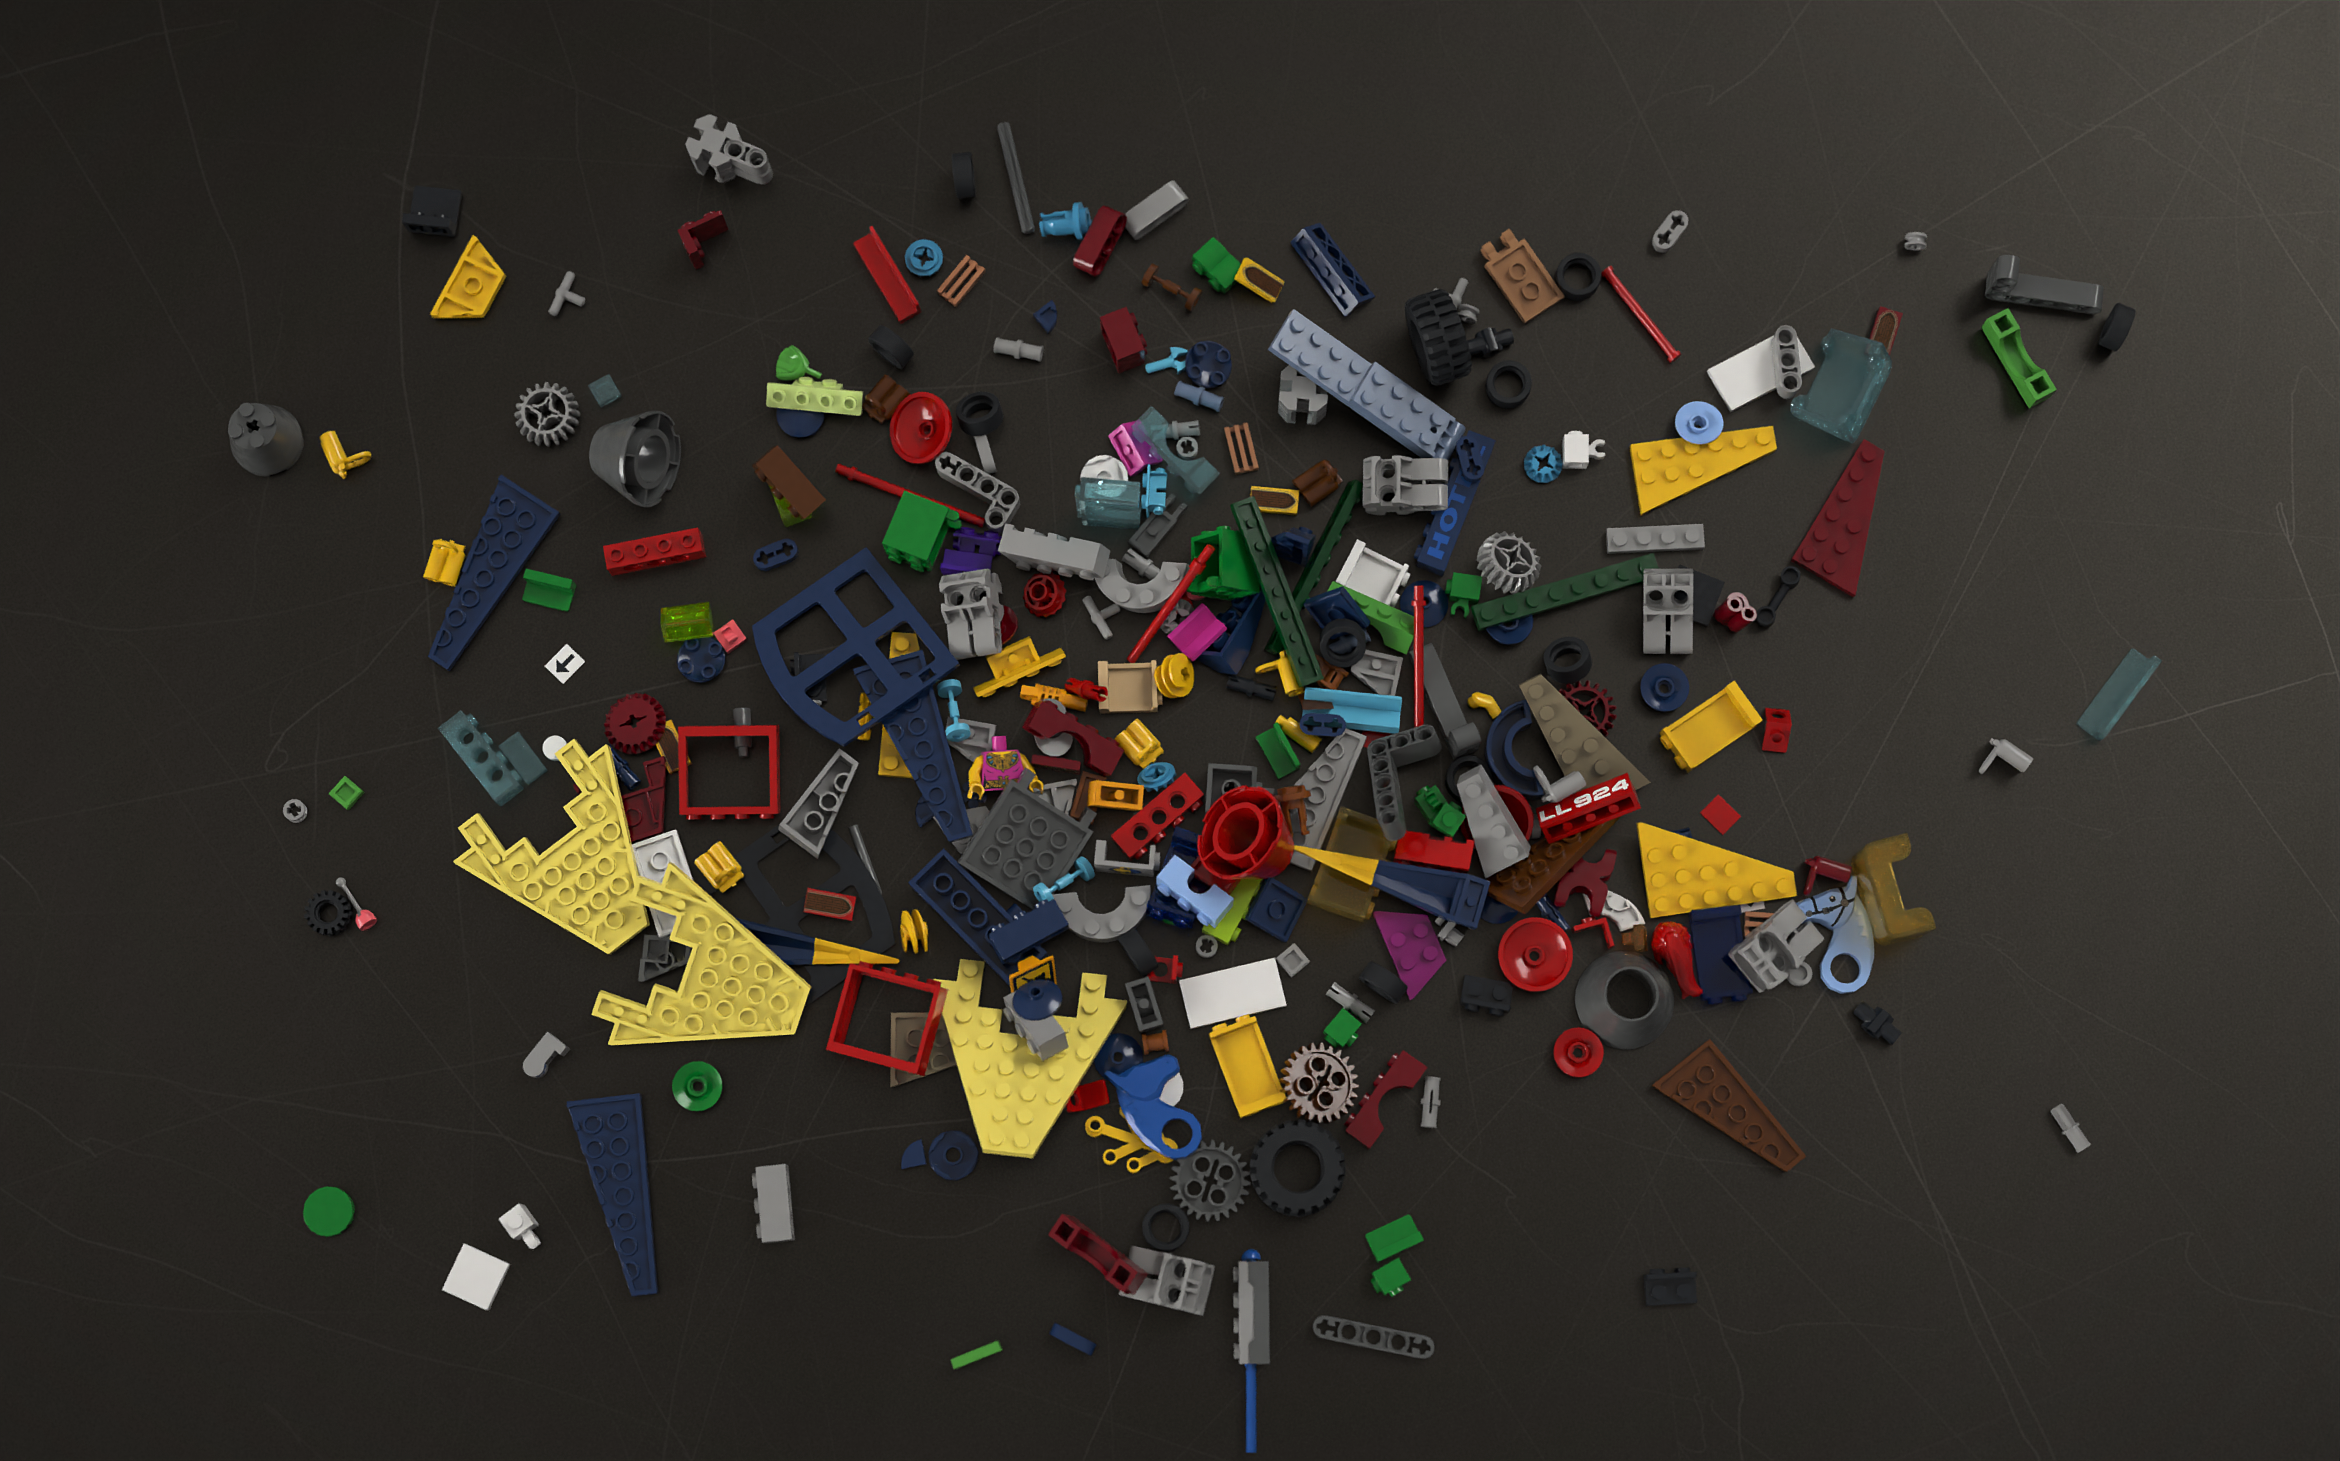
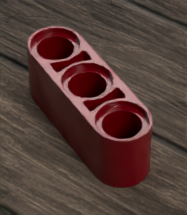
[1073,205,1127,276]

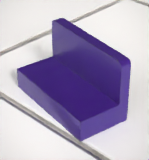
[940,549,993,575]

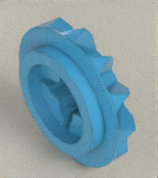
[905,240,943,277]
[1524,444,1563,483]
[1137,762,1176,792]

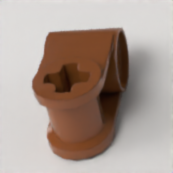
[1314,654,1348,690]

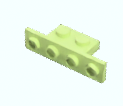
[766,377,863,416]

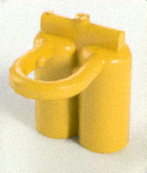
[320,431,372,479]
[423,539,465,586]
[1255,651,1305,697]
[1114,719,1164,770]
[694,841,745,893]

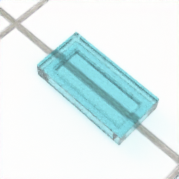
[499,732,548,785]

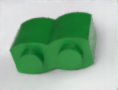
[1192,237,1241,294]

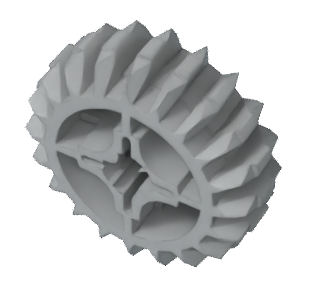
[514,382,580,447]
[1476,531,1541,594]

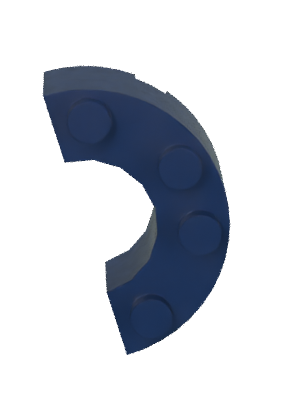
[1484,700,1543,800]

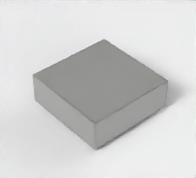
[1275,943,1310,978]

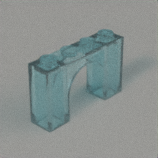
[1075,477,1142,530]

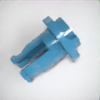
[1039,202,1092,240]

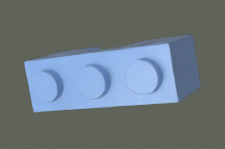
[1156,855,1234,928]

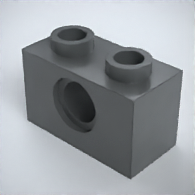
[1125,976,1164,1034]

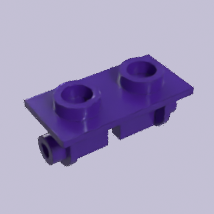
[953,527,1002,557]

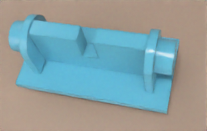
[1141,464,1167,518]

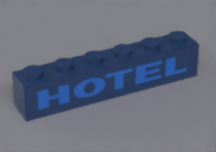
[1414,430,1496,577]

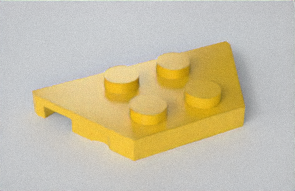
[430,235,506,318]

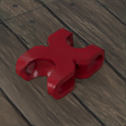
[1554,849,1617,917]

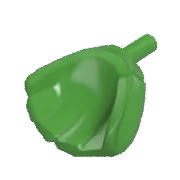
[776,345,822,380]

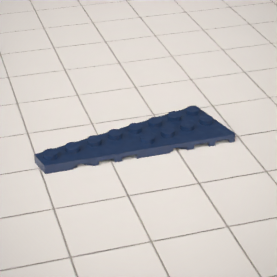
[428,475,560,672]
[853,650,973,843]
[567,1093,658,1296]

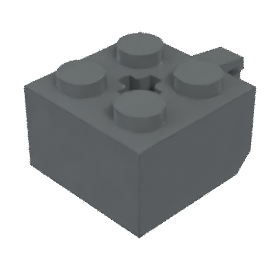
[1205,763,1275,815]

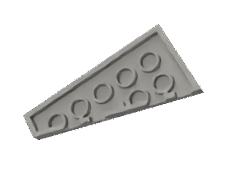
[1279,728,1367,872]

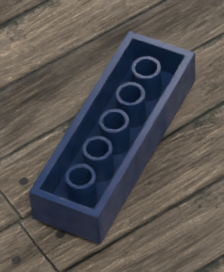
[908,848,1048,987]

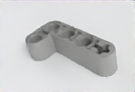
[935,452,1020,534]

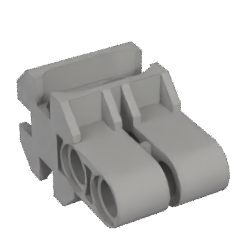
[685,114,773,184]
[1278,365,1328,425]
[1363,455,1448,515]
[939,569,1004,660]
[1643,569,1693,654]
[1728,900,1824,993]
[1119,1246,1215,1316]

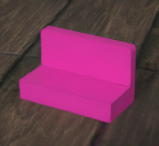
[1108,420,1162,477]
[1167,603,1227,661]

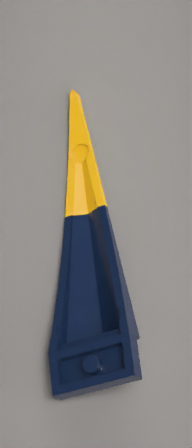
[1294,845,1491,929]
[735,918,900,965]

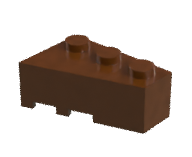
[752,445,826,520]

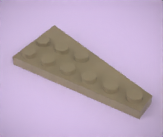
[890,1012,1019,1088]

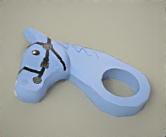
[1796,875,1874,994]

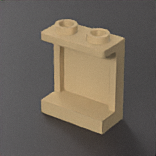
[1098,660,1163,714]

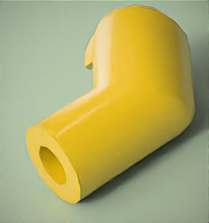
[1468,692,1502,720]

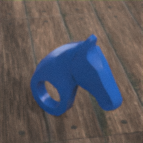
[1104,1054,1202,1160]

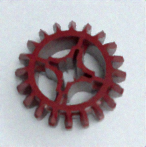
[1559,680,1617,737]

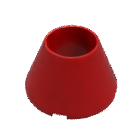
[1197,785,1294,880]

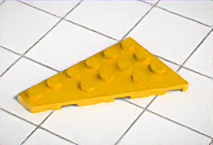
[1636,822,1797,918]

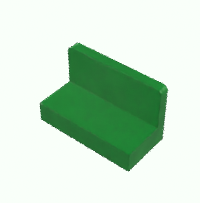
[522,569,577,612]
[1256,722,1301,781]
[1365,1214,1424,1262]

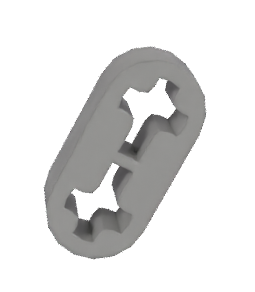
[1652,211,1688,253]
[974,435,997,474]

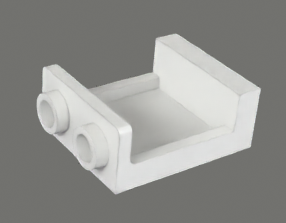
[1336,539,1411,608]

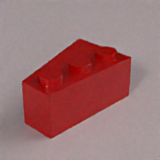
[1393,831,1475,874]

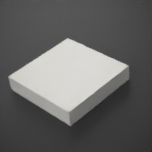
[442,1244,511,1310]

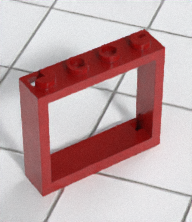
[678,725,780,819]
[826,961,948,1076]

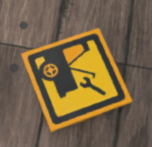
[1009,955,1057,993]

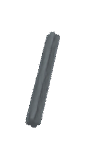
[997,122,1035,234]

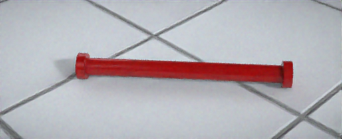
[1601,266,1681,363]

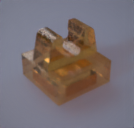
[1622,924,1648,952]

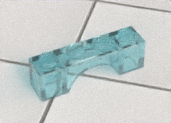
[1131,406,1221,494]

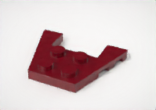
[573,756,667,843]

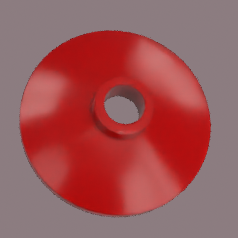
[1554,1027,1604,1077]

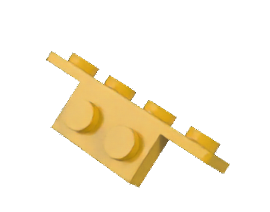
[973,636,1066,697]

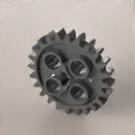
[1170,1140,1251,1222]

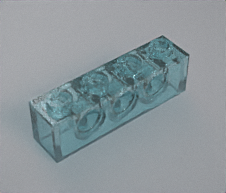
[438,710,524,807]

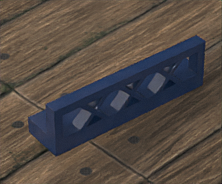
[1290,223,1375,317]

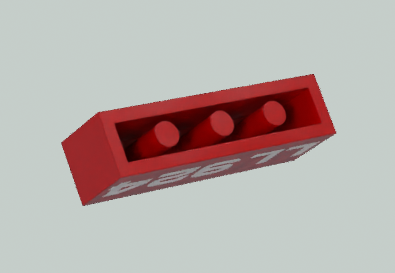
[1536,773,1641,844]

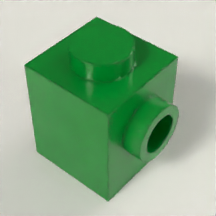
[1428,801,1466,837]
[1323,1008,1362,1048]
[1370,1258,1411,1297]

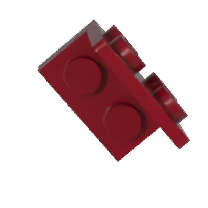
[677,210,728,270]

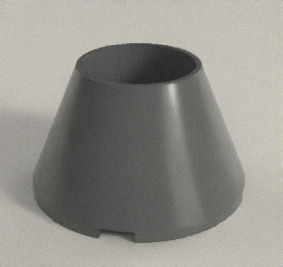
[589,410,681,507]
[1575,951,1674,1050]

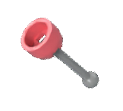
[336,877,377,931]

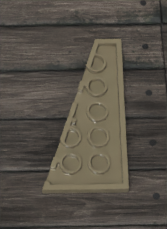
[1519,674,1651,794]

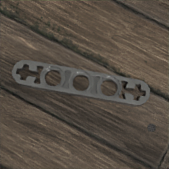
[1313,1316,1434,1359]

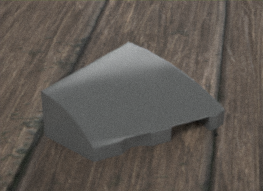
[638,934,692,982]

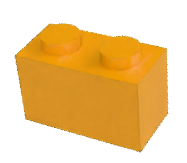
[1087,780,1144,811]

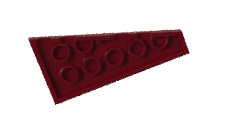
[1791,439,1885,597]

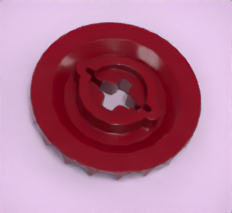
[603,692,666,754]

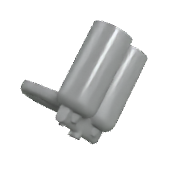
[1979,738,2033,774]
[1533,765,1586,803]

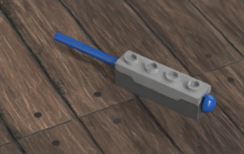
[1233,1249,1270,1452]

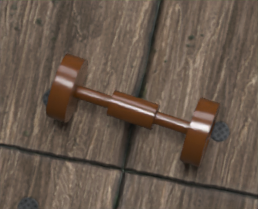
[1141,263,1203,311]

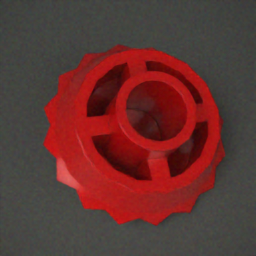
[1023,571,1067,617]

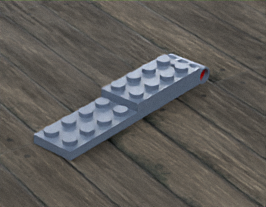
[1268,309,1466,460]

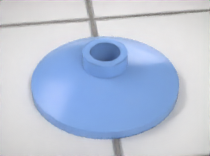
[1675,401,1723,444]

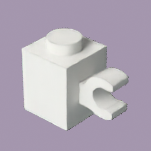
[1562,431,1605,469]
[499,1204,541,1249]

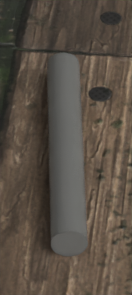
[848,825,882,893]

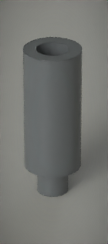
[733,708,752,757]

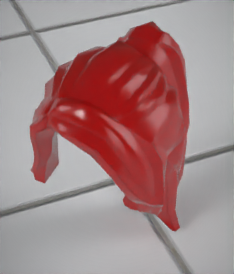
[1652,921,1703,999]

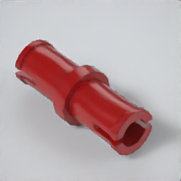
[1065,678,1108,702]

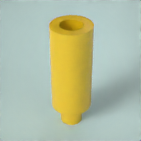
[1275,715,1322,753]

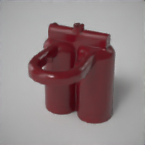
[1713,592,1757,632]
[1804,856,1852,896]

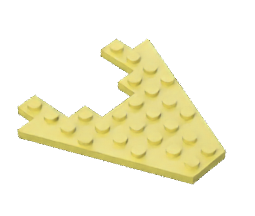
[454,739,650,955]
[591,862,811,1045]
[934,959,1127,1158]

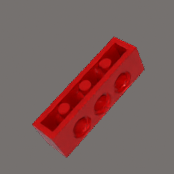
[603,527,706,576]
[1111,773,1204,861]

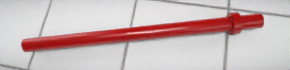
[835,464,985,528]
[1411,585,1426,728]

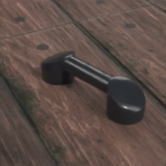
[1756,566,1801,627]

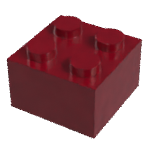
[1100,307,1148,374]

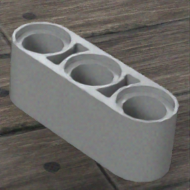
[1125,181,1189,240]
[1771,325,1802,399]

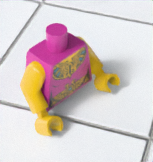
[967,736,1043,800]

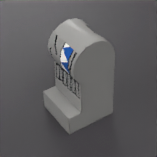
[523,1032,570,1078]

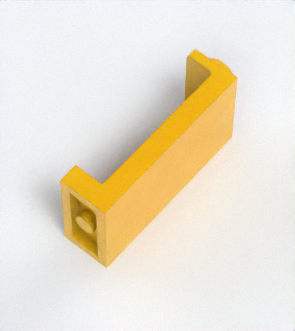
[1660,681,1763,773]
[1209,1014,1286,1119]

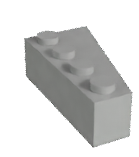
[998,523,1110,580]
[778,748,859,859]
[1457,765,1531,878]

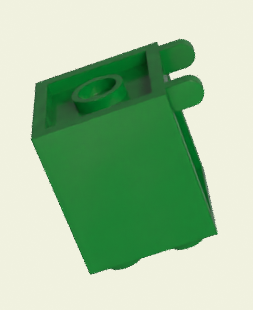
[882,490,962,572]
[1186,526,1260,601]

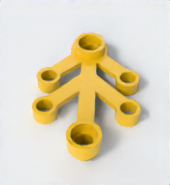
[1085,1106,1178,1174]

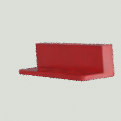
[853,226,921,324]

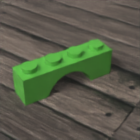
[1981,308,2057,408]
[1327,581,1414,654]

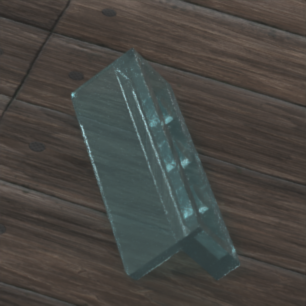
[2077,649,2162,741]

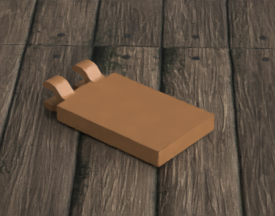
[1480,229,1565,324]

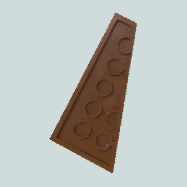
[1651,1039,1806,1172]

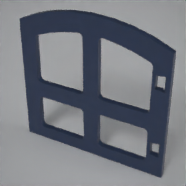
[752,547,960,747]

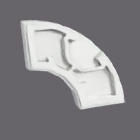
[1582,891,1645,932]

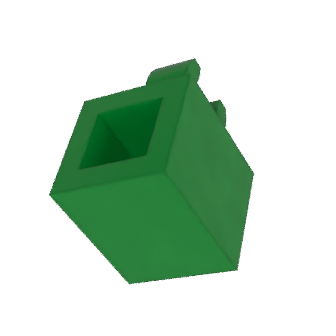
[1445,572,1482,618]
[1414,785,1448,826]

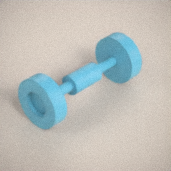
[937,679,971,742]
[1033,856,1095,902]

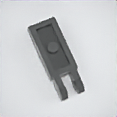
[1128,493,1188,558]

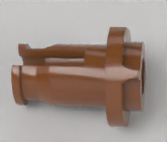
[1273,785,1311,837]

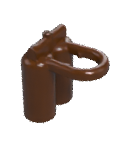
[862,374,910,424]
[1292,459,1343,507]

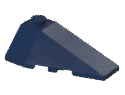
[1270,527,1316,567]
[1196,586,1266,674]

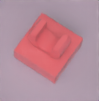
[713,619,747,654]

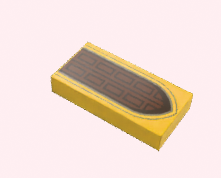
[1234,258,1285,303]
[1250,486,1299,516]
[656,720,692,774]

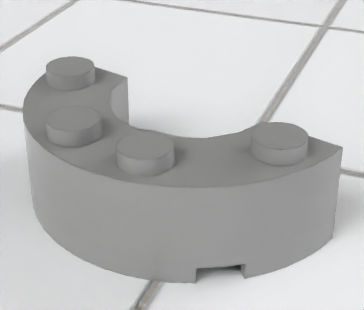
[1094,559,1190,613]
[1052,885,1151,943]

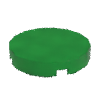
[303,1186,355,1237]

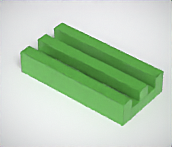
[951,1341,1003,1369]

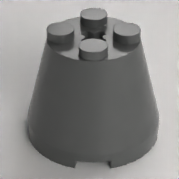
[228,403,304,476]

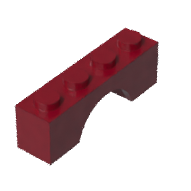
[1022,700,1124,777]
[1344,1050,1427,1150]
[1048,1214,1148,1295]

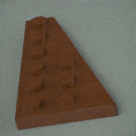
[1485,816,1621,914]

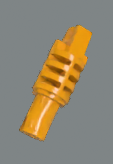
[1020,684,1088,712]

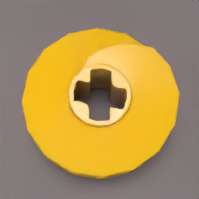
[1154,653,1194,699]
[900,909,928,953]

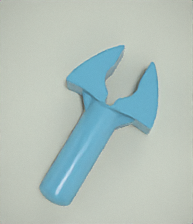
[1145,347,1188,374]

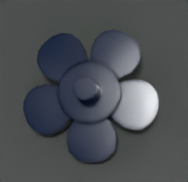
[962,782,988,809]

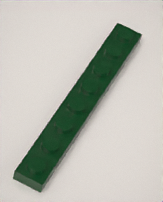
[1264,479,1363,654]
[1230,496,1324,688]
[1471,553,1659,631]

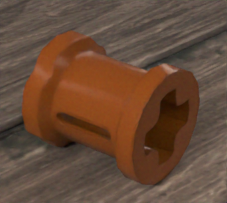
[1142,1030,1169,1055]

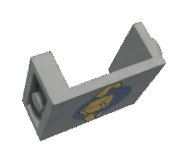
[1094,840,1161,877]

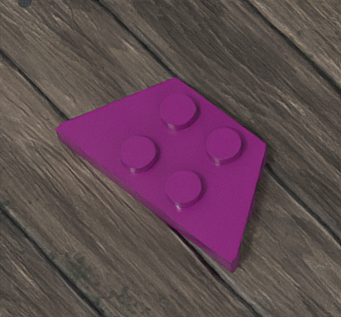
[1373,911,1446,1001]

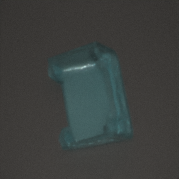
[1790,328,1892,443]

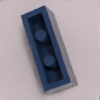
[989,899,1069,964]

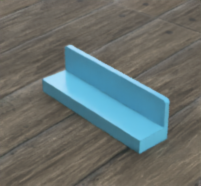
[1302,687,1402,734]

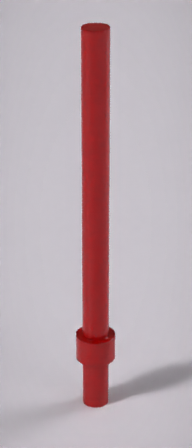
[1126,544,1215,663]

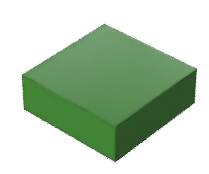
[329,776,365,811]

